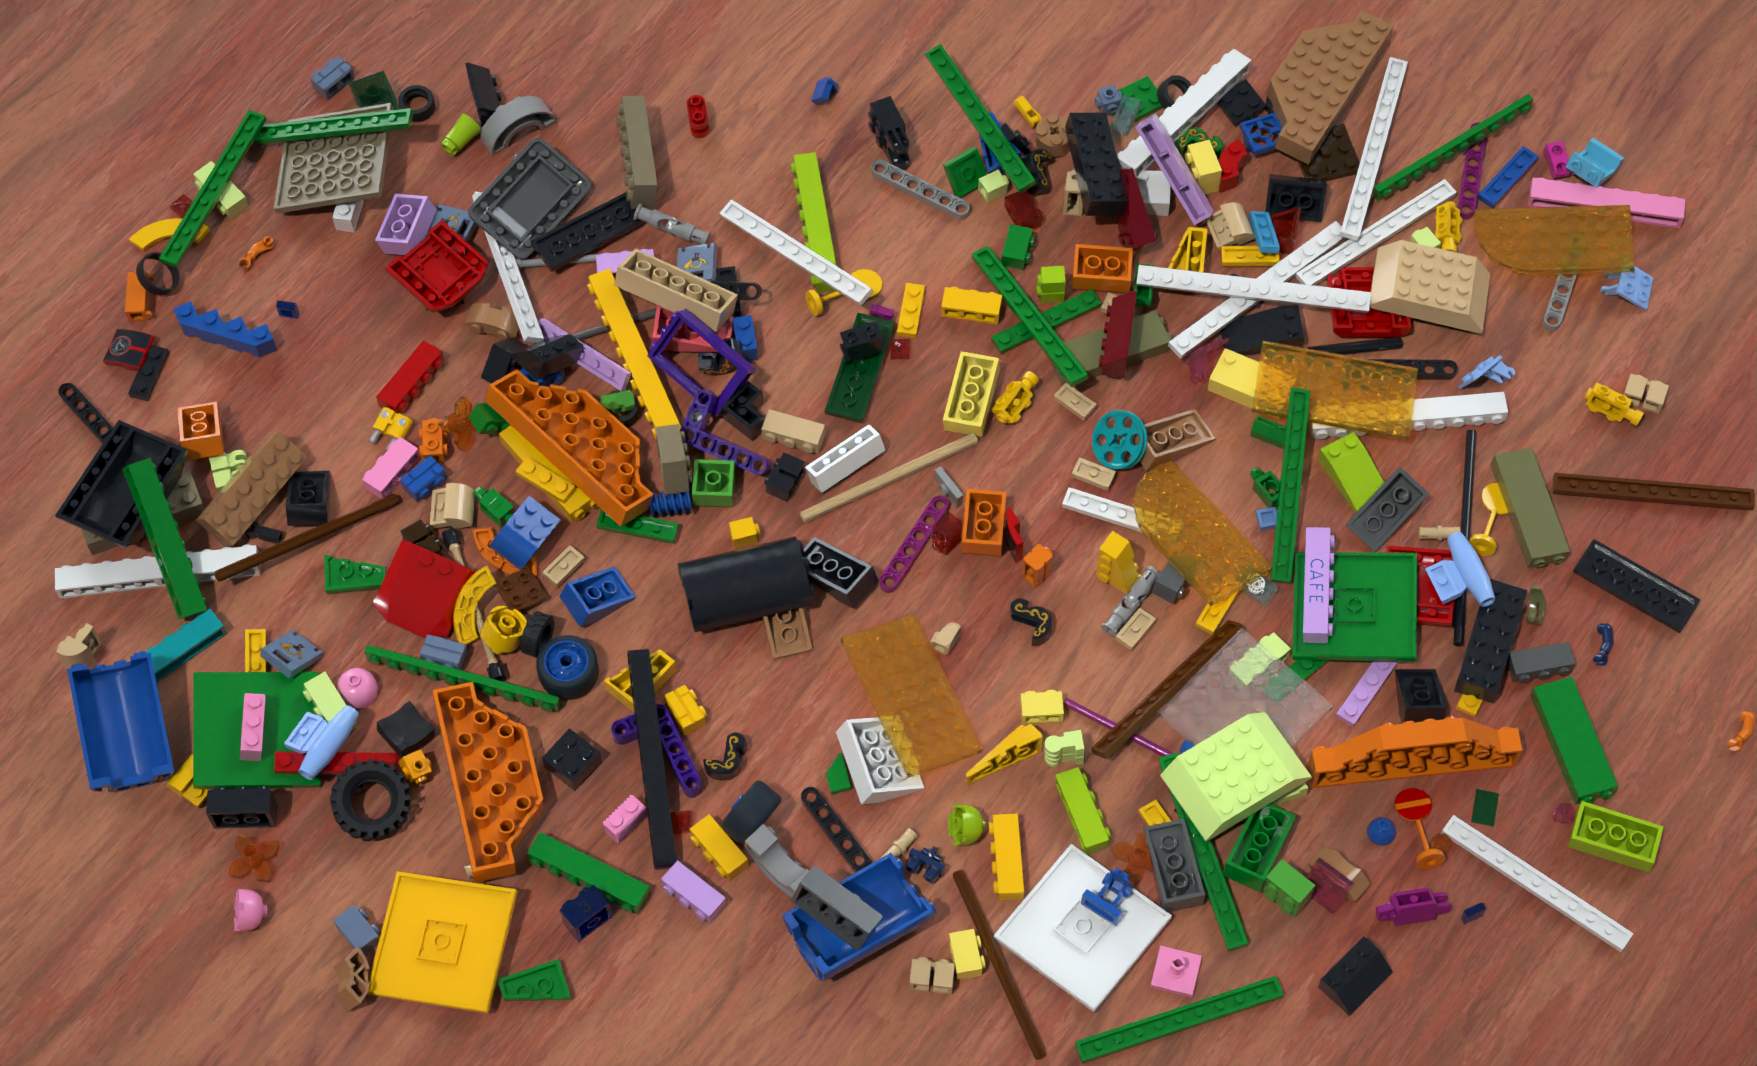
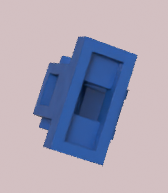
[1081,868,1134,926]

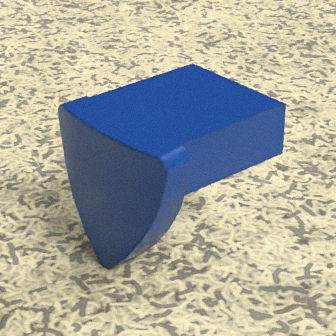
[811,77,839,105]

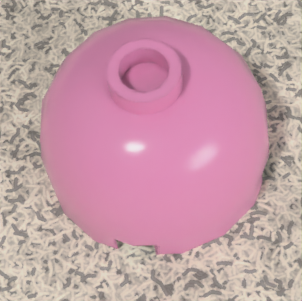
[337,668,378,709]
[234,889,267,931]

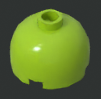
[948,804,985,846]

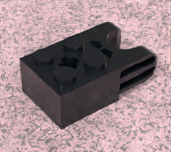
[868,96,910,170]

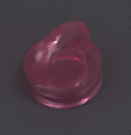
[1552,803,1574,824]

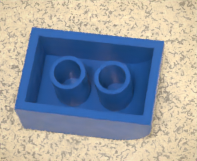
[489,496,560,570]

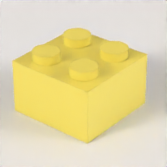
[1185,140,1222,194]

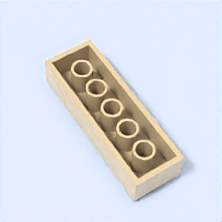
[614,248,737,332]

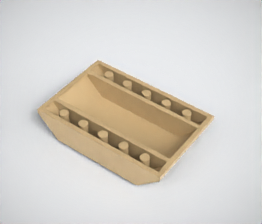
[1369,240,1490,334]

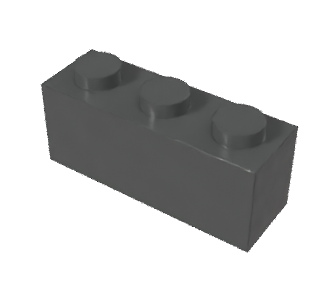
[1507,642,1575,683]

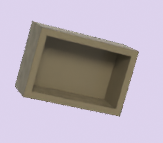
[655,424,692,494]

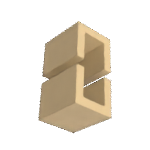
[1623,374,1669,414]
[910,957,955,994]

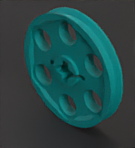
[1092,410,1147,470]

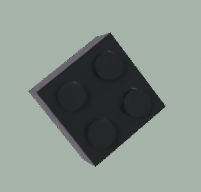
[542,728,602,791]

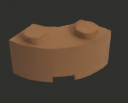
[464,303,519,340]
[1308,847,1370,902]
[333,946,370,1012]

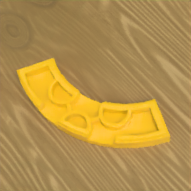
[129,218,210,252]
[453,565,496,644]

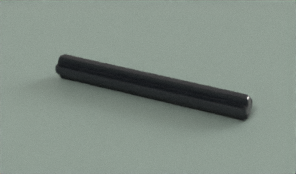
[1306,337,1402,358]

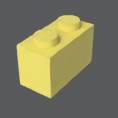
[1020,690,1064,724]
[949,929,985,980]

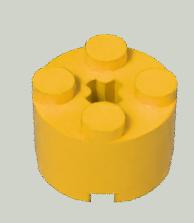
[480,606,527,654]

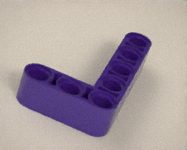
[680,390,772,475]
[611,704,701,798]

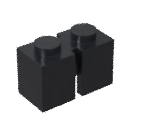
[764,453,805,502]

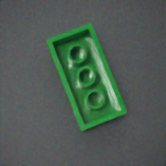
[1222,804,1296,893]

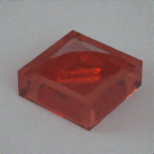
[170,194,192,219]
[890,339,910,359]
[671,810,693,834]

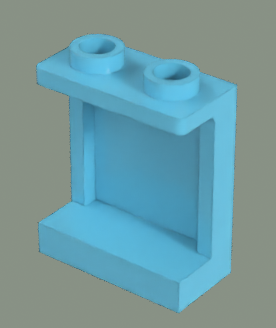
[1566,138,1624,188]

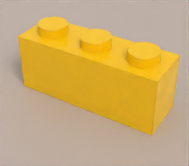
[941,287,1002,324]
[690,814,749,882]

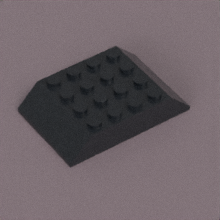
[55,420,188,548]

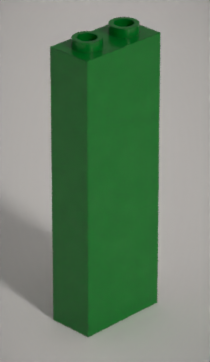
[1530,677,1618,805]

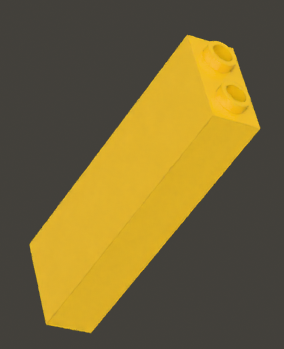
[499,425,598,523]

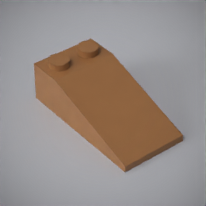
[1133,409,1216,472]
[762,607,813,659]

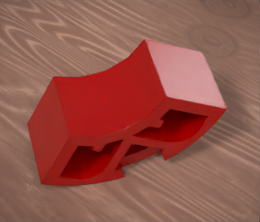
[1219,139,1248,193]

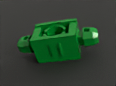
[1250,467,1280,509]
[474,487,515,527]

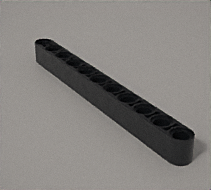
[627,649,676,869]

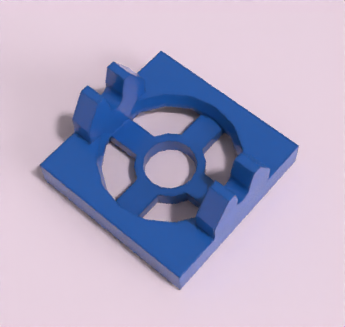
[1239,112,1282,156]

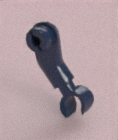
[1593,623,1613,666]

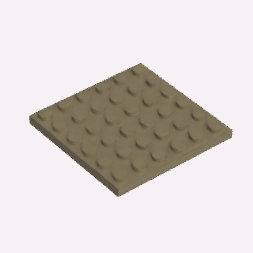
[273,103,394,213]

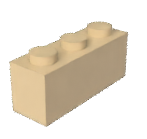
[761,409,825,454]

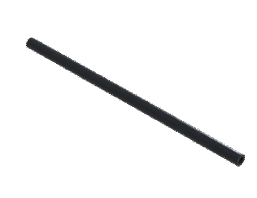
[1453,430,1476,647]

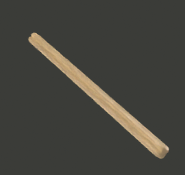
[800,433,978,522]

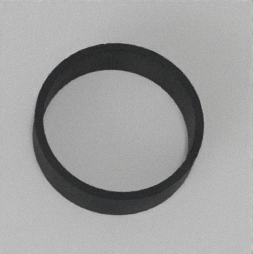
[136,252,180,295]

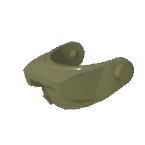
[1526,585,1546,626]

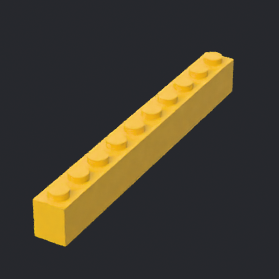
[587,268,681,440]

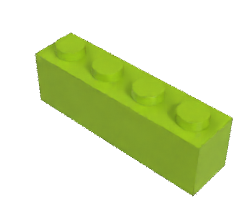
[1055,767,1111,855]

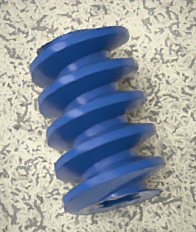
[651,491,692,517]

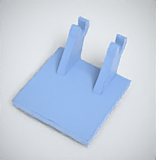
[1600,260,1653,310]
[1457,355,1515,389]

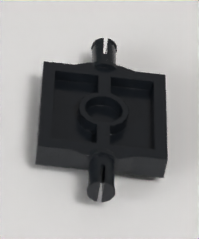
[1217,79,1267,129]

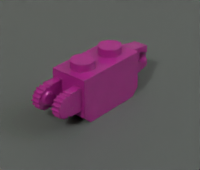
[1375,888,1452,926]

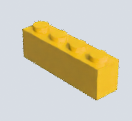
[989,813,1024,901]

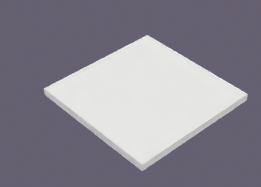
[993,844,1172,1013]

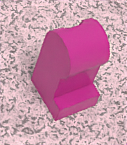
[1543,141,1570,179]

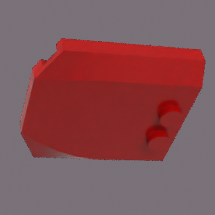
[385,220,488,313]
[1327,267,1411,337]
[372,540,475,638]
[1385,545,1455,627]

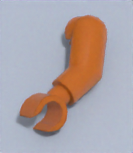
[239,236,274,271]
[1727,711,1756,752]

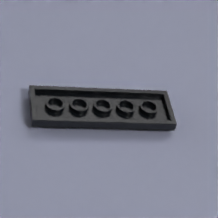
[531,192,647,272]
[1573,539,1701,633]

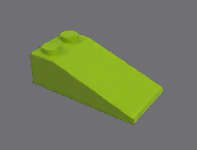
[1318,432,1384,513]

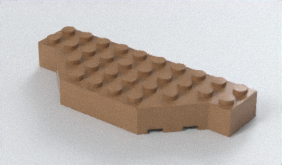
[1267,10,1394,165]

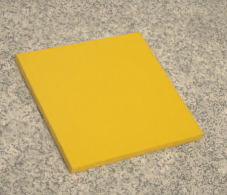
[367,871,518,1014]

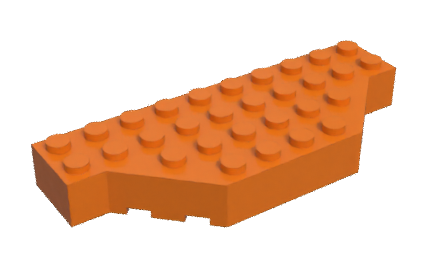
[485,369,654,527]
[432,682,544,883]
[1307,716,1523,788]

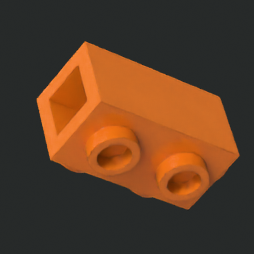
[419,418,448,463]

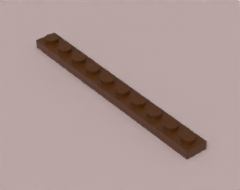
[1553,473,1755,510]
[1091,620,1244,759]

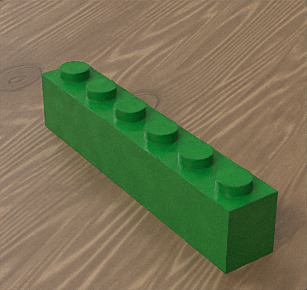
[527,832,651,914]

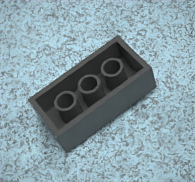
[791,865,883,951]

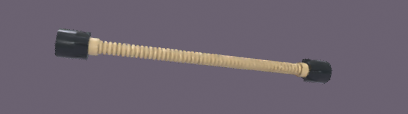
[442,528,507,682]

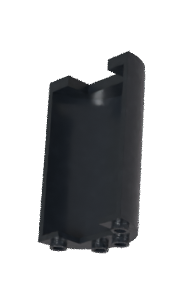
[677,536,815,633]

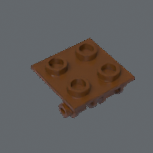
[494,567,548,615]

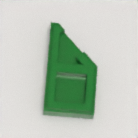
[826,753,851,795]

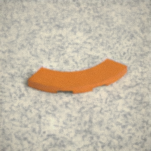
[472,527,538,578]

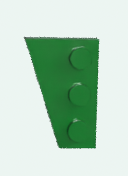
[324,554,386,594]
[497,959,571,1001]

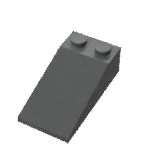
[1345,467,1429,552]
[1143,819,1205,912]

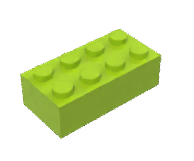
[1567,801,1664,873]

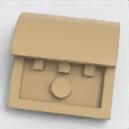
[1206,202,1255,251]
[430,483,475,529]
[56,623,102,670]

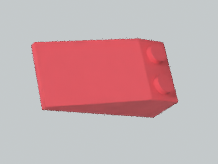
[650,306,733,352]

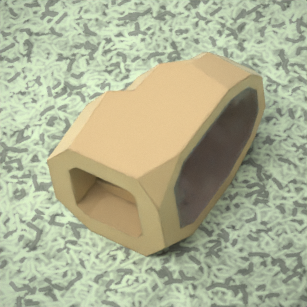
[930,622,961,655]

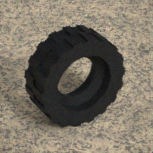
[520,611,555,658]

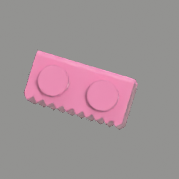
[603,795,647,844]

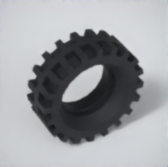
[330,759,411,842]

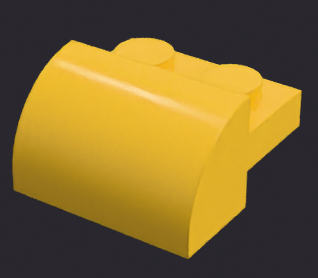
[166,753,215,808]

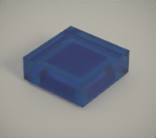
[276,300,299,319]
[1461,903,1486,925]

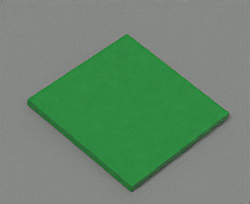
[1292,552,1417,662]
[193,672,320,789]

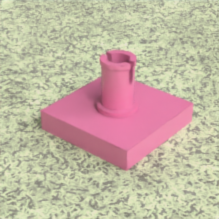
[1150,945,1202,998]

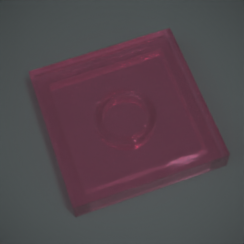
[1306,857,1353,914]

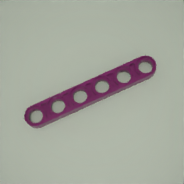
[1457,122,1486,220]
[880,495,948,593]

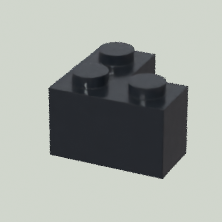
[481,337,528,384]
[722,381,764,440]

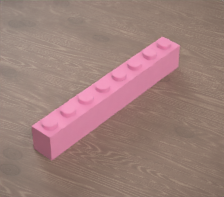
[1527,178,1685,228]

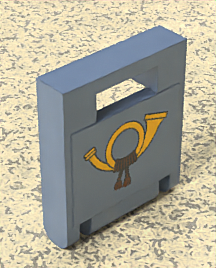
[425,204,477,243]
[677,242,717,280]
[260,629,324,679]

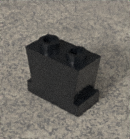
[839,322,883,364]

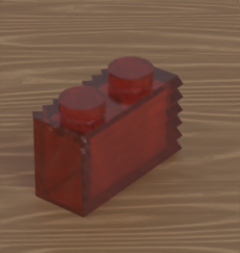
[1004,190,1043,230]
[932,511,962,555]

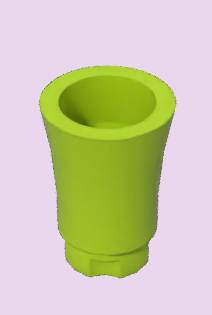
[440,113,482,156]

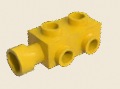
[1435,201,1462,253]
[992,371,1039,424]
[1584,383,1644,426]

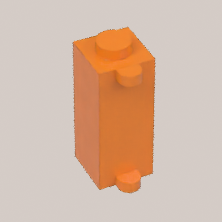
[125,271,155,322]

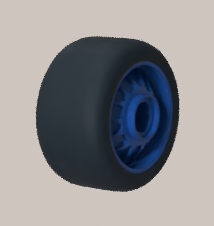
[536,635,599,700]
[721,781,781,845]

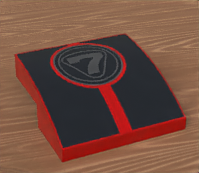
[103,329,155,370]
[1005,507,1024,563]

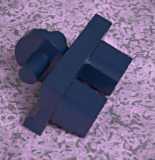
[906,846,945,884]

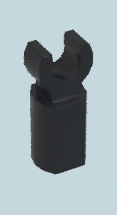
[245,522,283,544]

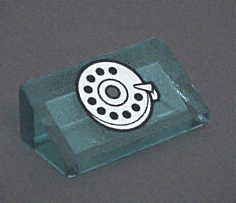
[1236,565,1279,607]

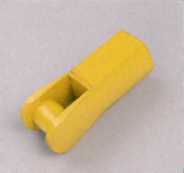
[1014,96,1042,128]

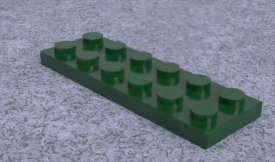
[825,313,895,423]

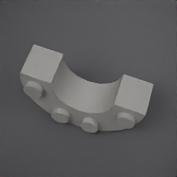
[481,96,557,156]
[745,824,809,898]

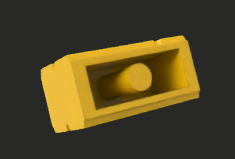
[664,685,707,735]

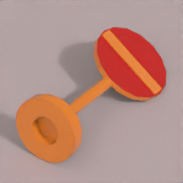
[1394,788,1445,870]

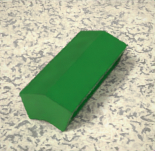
[1250,415,1286,449]

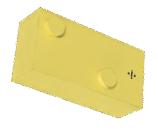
[1208,348,1297,420]
[943,351,1000,437]

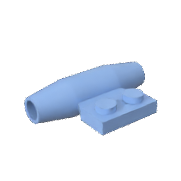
[1425,532,1496,607]
[284,705,359,780]

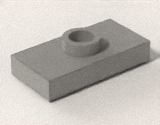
[934,467,963,508]

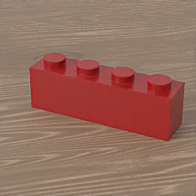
[376,340,444,414]

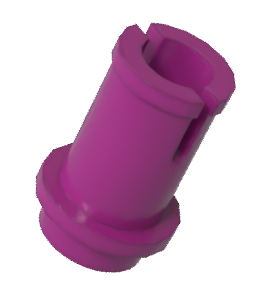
[869,303,895,321]

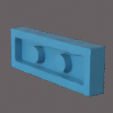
[1249,211,1280,253]

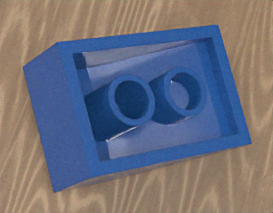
[559,566,636,628]

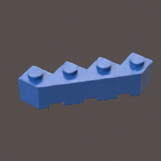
[173,301,277,358]

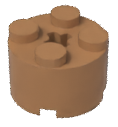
[1035,113,1070,158]

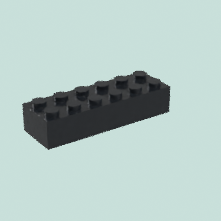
[1065,113,1128,216]
[1454,579,1528,704]

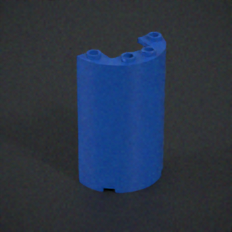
[67,651,174,792]
[782,853,937,982]

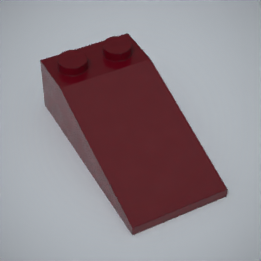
[1118,168,1156,248]

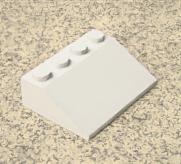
[836,716,924,805]

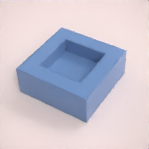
[1255,507,1277,531]

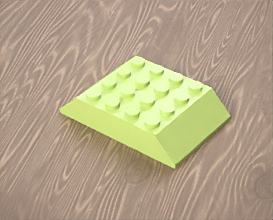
[1160,712,1312,842]

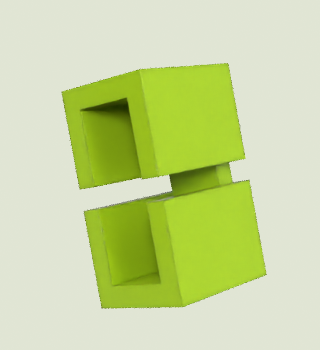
[1036,266,1066,303]

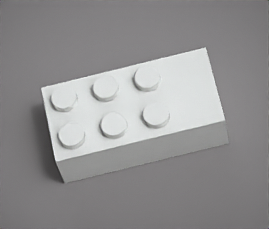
[1136,170,1170,216]

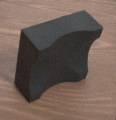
[377,701,435,758]

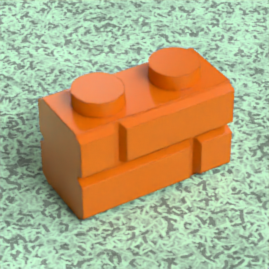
[1022,544,1053,588]

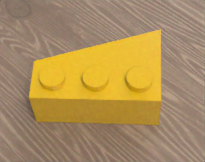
[1168,227,1207,272]
[1096,531,1142,594]
[604,649,677,712]

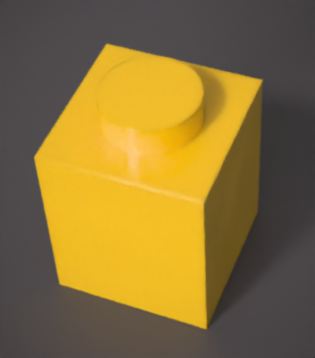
[729,517,760,548]

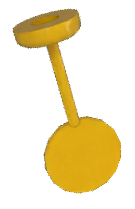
[805,269,882,316]
[1469,483,1508,556]

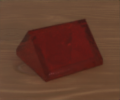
[1270,207,1301,254]

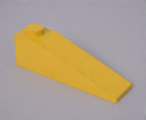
[965,724,1043,785]

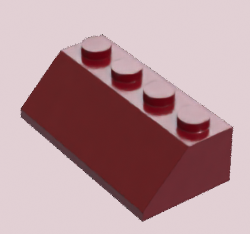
[1098,291,1137,378]

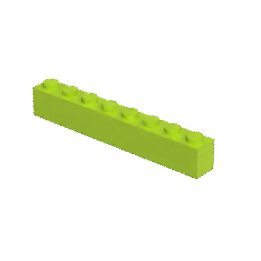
[791,152,836,293]

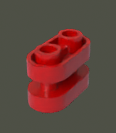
[687,95,709,138]

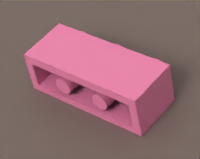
[362,437,421,499]
[240,693,266,761]

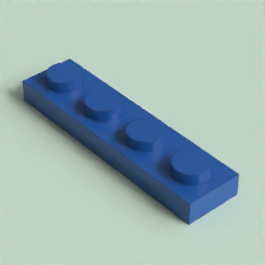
[1478,146,1539,208]

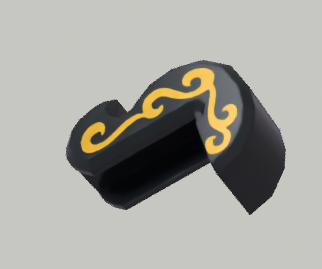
[1021,148,1053,195]
[698,338,740,375]
[1010,598,1052,646]
[703,732,746,781]

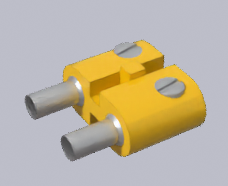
[369,407,413,450]

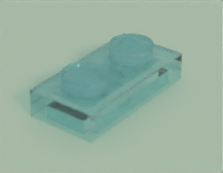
[1110,94,1143,136]

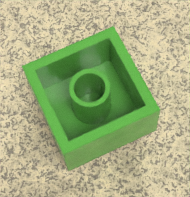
[692,459,735,507]
[1262,859,1315,918]

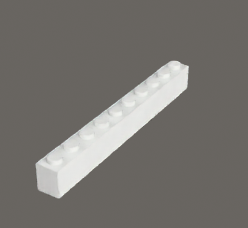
[1117,49,1251,178]
[1308,392,1508,439]
[55,545,260,599]

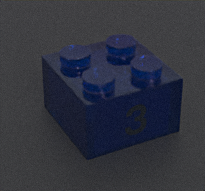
[560,884,612,942]

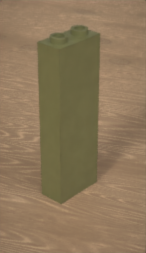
[1048,310,1172,386]
[1490,448,1570,568]

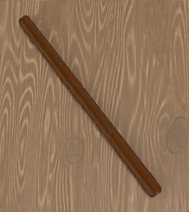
[214,494,399,582]
[953,870,1046,1060]

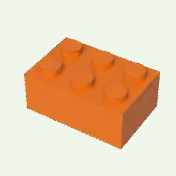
[1072,244,1133,293]
[178,402,224,461]
[961,489,1006,556]

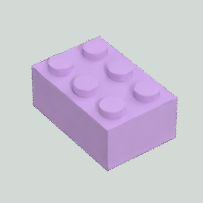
[375,194,437,255]

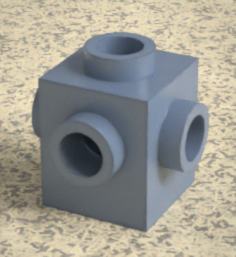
[1095,85,1123,116]

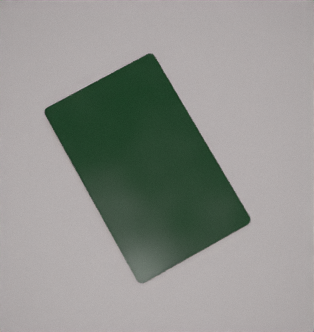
[1471,789,1499,826]

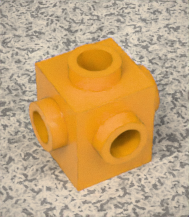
[398,749,432,784]

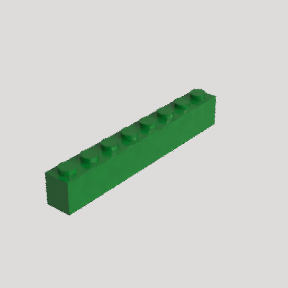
[122,458,207,620]

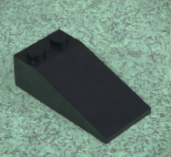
[1220,305,1305,356]
[802,537,879,609]

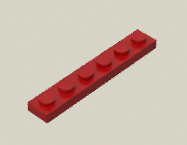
[274,751,401,774]

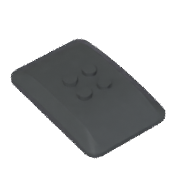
[468,138,591,259]

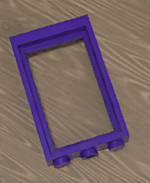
[647,309,756,416]

